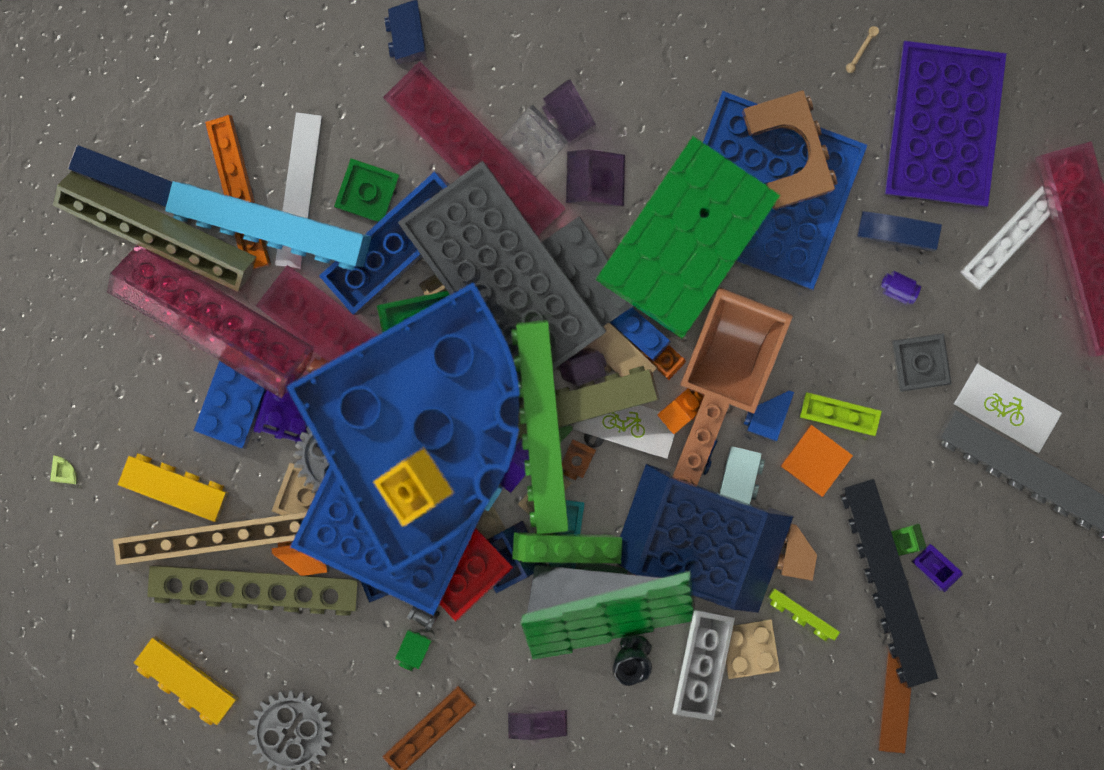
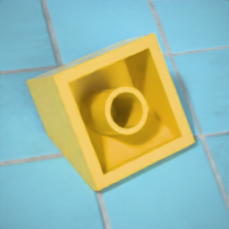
[374,448,454,526]

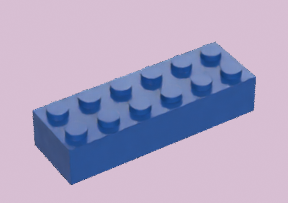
[319,171,450,315]

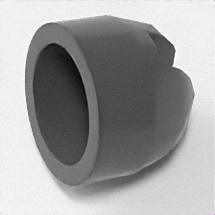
[584,433,604,448]

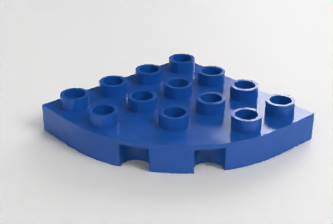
[286,282,519,574]

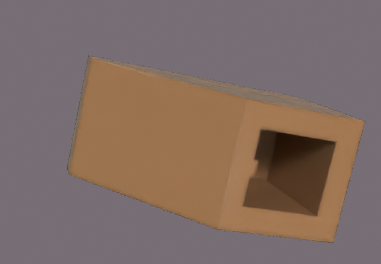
[776,524,817,581]

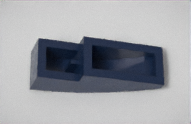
[857,211,942,252]

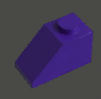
[500,439,530,493]

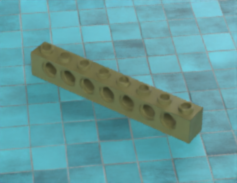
[147,565,360,616]

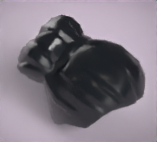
[613,635,652,686]

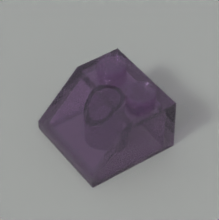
[541,79,596,146]
[566,149,625,206]

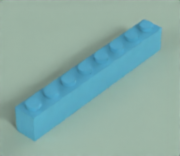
[165,181,371,270]

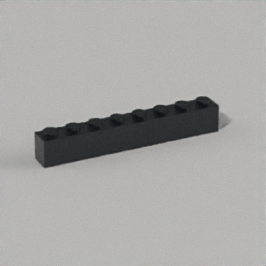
[839,479,939,688]

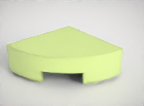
[50,455,78,484]

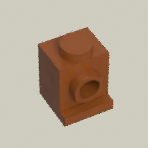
[562,439,596,481]

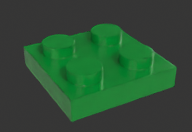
[334,158,400,222]

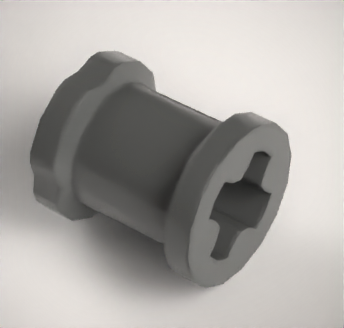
[407,606,440,632]

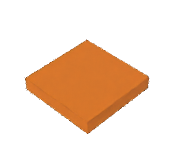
[780,425,853,497]

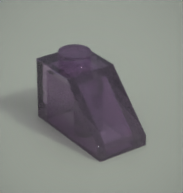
[559,348,607,386]
[508,710,567,740]

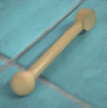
[846,26,879,73]

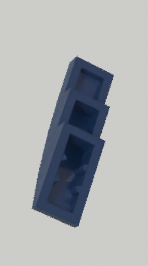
[67,145,172,207]

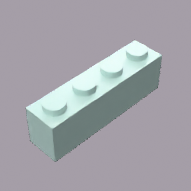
[719,446,765,504]

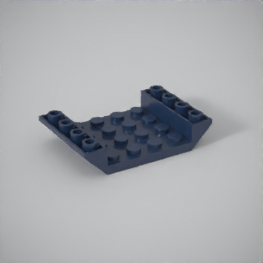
[616,464,794,613]

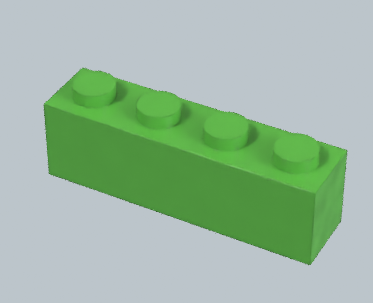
[513,533,622,563]

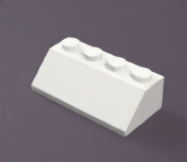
[672,609,735,721]

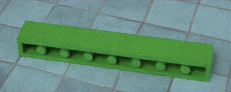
[512,320,568,534]

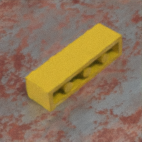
[117,453,229,522]
[134,636,239,725]

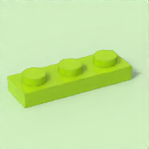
[799,392,882,436]
[767,588,840,641]

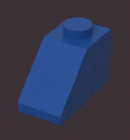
[743,390,794,441]

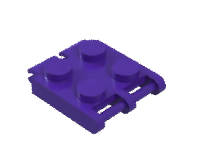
[254,374,308,444]

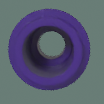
[880,271,921,304]

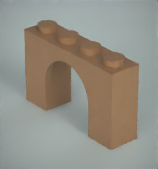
[742,90,837,211]

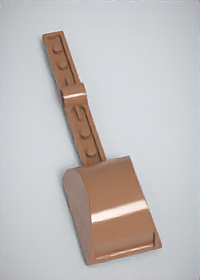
[672,287,793,485]

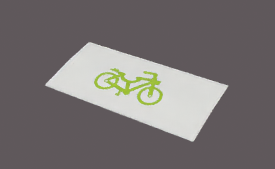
[954,364,1062,453]
[573,405,675,459]

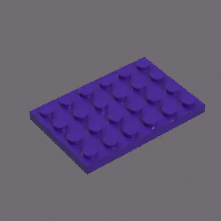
[884,41,1007,207]

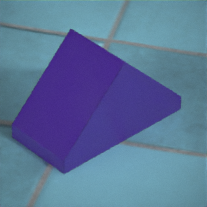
[912,544,963,592]

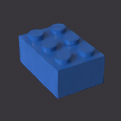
[194,357,273,449]

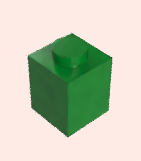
[395,629,433,671]

